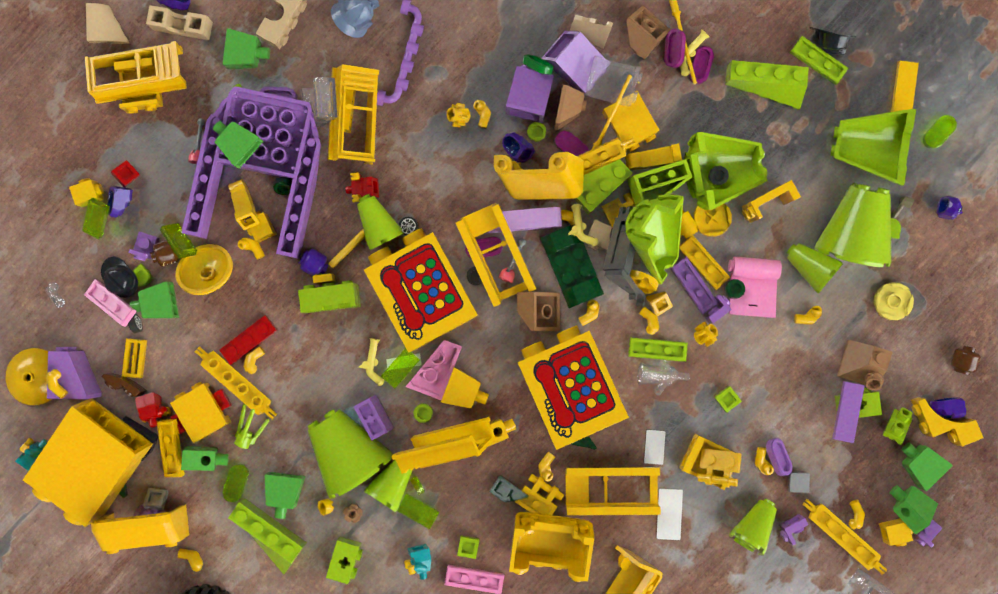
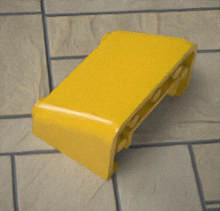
[494,152,584,200]

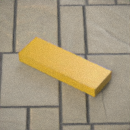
[891,60,919,112]
[679,235,731,290]
[157,419,185,477]

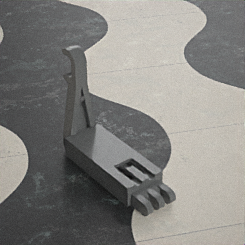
[603,206,646,307]

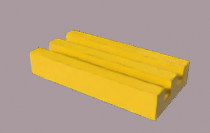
[122,338,147,378]

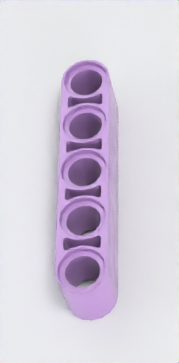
[484,207,562,234]

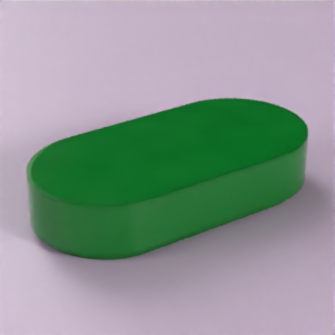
[522,54,554,74]

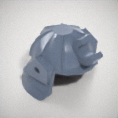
[331,0,380,38]

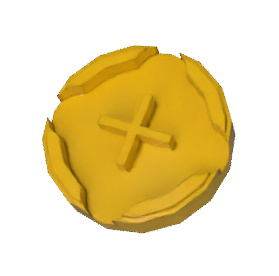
[693,204,732,237]
[629,270,659,294]

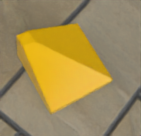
[646,291,673,316]

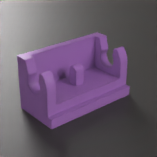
[353,395,394,441]

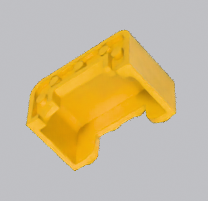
[509,512,594,582]

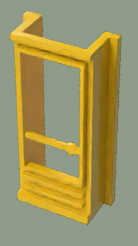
[85,41,187,104]
[328,64,379,165]
[456,203,536,307]
[391,417,496,474]
[565,467,661,515]

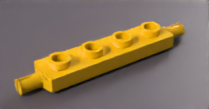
[578,137,636,175]
[194,346,277,420]
[802,499,887,575]

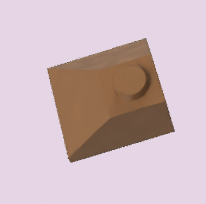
[627,6,671,59]
[554,85,587,131]
[517,292,560,331]
[837,340,893,385]

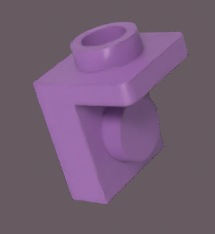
[128,232,159,261]
[706,294,732,324]
[779,514,808,545]
[913,519,942,548]

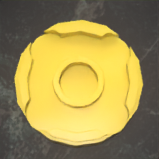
[874,282,914,320]

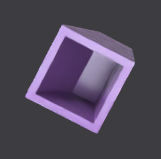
[542,31,610,93]
[506,65,554,123]
[47,347,102,399]

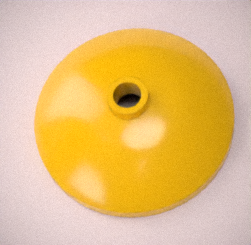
[176,244,233,295]
[5,348,52,406]

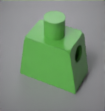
[223,28,270,69]
[213,121,263,169]
[130,281,179,318]
[901,442,953,491]
[181,446,229,471]
[265,472,305,519]
[889,485,938,534]

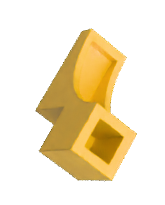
[911,397,984,447]

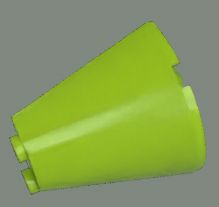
[830,109,916,186]
[684,132,768,210]
[814,184,891,267]
[625,194,684,285]
[307,409,393,499]

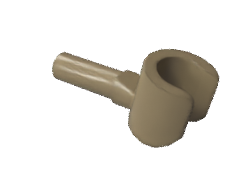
[891,196,914,219]

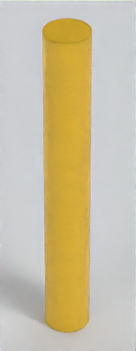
[328,229,365,268]

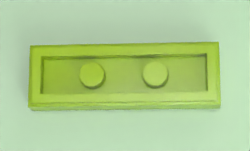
[789,36,849,85]
[628,337,688,362]

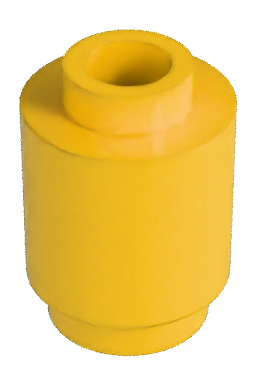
[680,210,698,239]

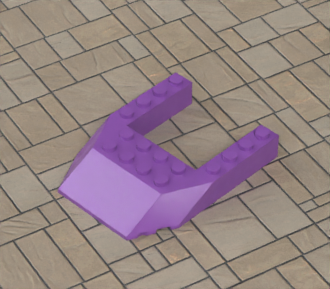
[181,86,321,259]

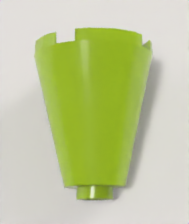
[357,194,404,250]
[786,243,843,294]
[364,460,412,512]
[729,499,777,556]

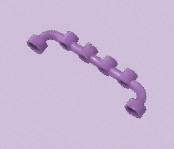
[377,0,424,106]

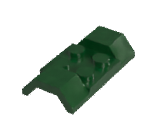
[540,224,604,308]

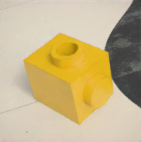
[69,178,104,207]
[246,211,277,242]
[879,518,913,547]

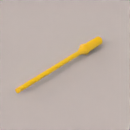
[669,0,697,84]
[591,74,632,150]

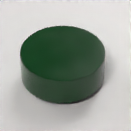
[273,177,292,195]
[725,279,745,299]

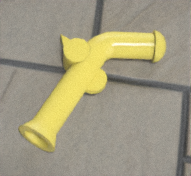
[680,30,710,76]
[568,204,598,247]
[359,338,384,386]

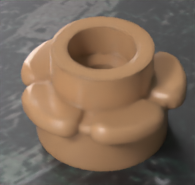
[864,373,884,390]
[343,504,362,523]

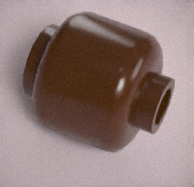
[150,239,181,267]
[951,345,981,375]

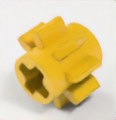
[447,103,470,127]
[694,321,718,347]

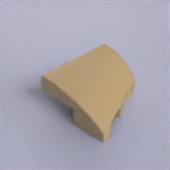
[86,3,129,44]
[570,15,613,49]

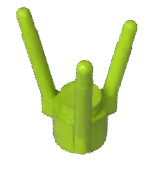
[234,404,270,449]

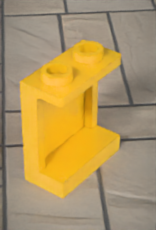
[114,57,163,114]
[602,91,660,152]
[741,180,801,223]
[170,382,232,443]
[679,434,733,490]

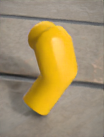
[243,346,265,374]

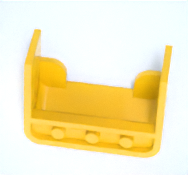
[91,505,189,554]
[606,545,663,594]

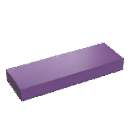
[670,256,719,314]
[832,381,865,443]

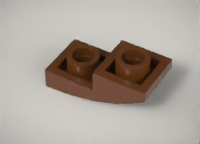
[101,373,147,397]

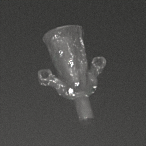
[637,360,689,395]

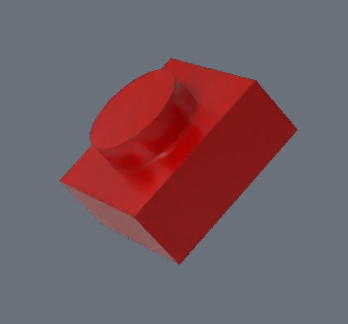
[111,160,140,187]

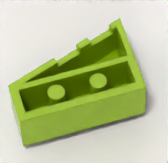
[574,159,633,215]
[627,159,692,206]
[298,280,361,313]

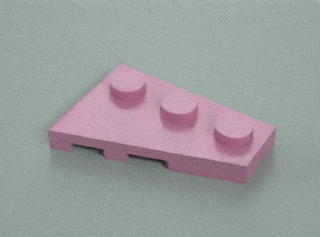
[406,340,462,400]

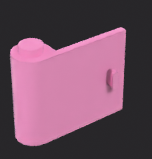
[728,257,782,318]

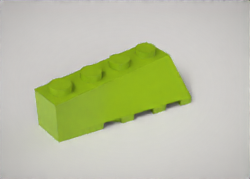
[725,60,809,110]
[228,498,307,574]

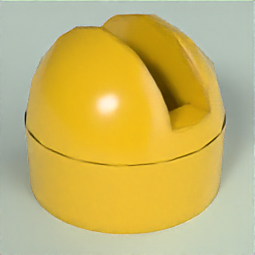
[318,498,334,515]

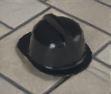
[810,27,856,55]
[101,256,138,298]

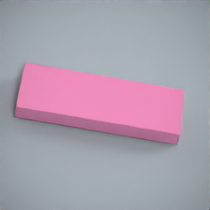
[84,279,136,327]
[444,565,504,594]

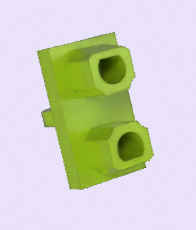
[883,407,913,445]

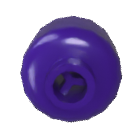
[298,249,329,276]

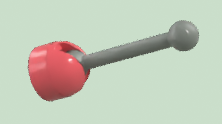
[188,118,205,164]
[498,239,526,284]

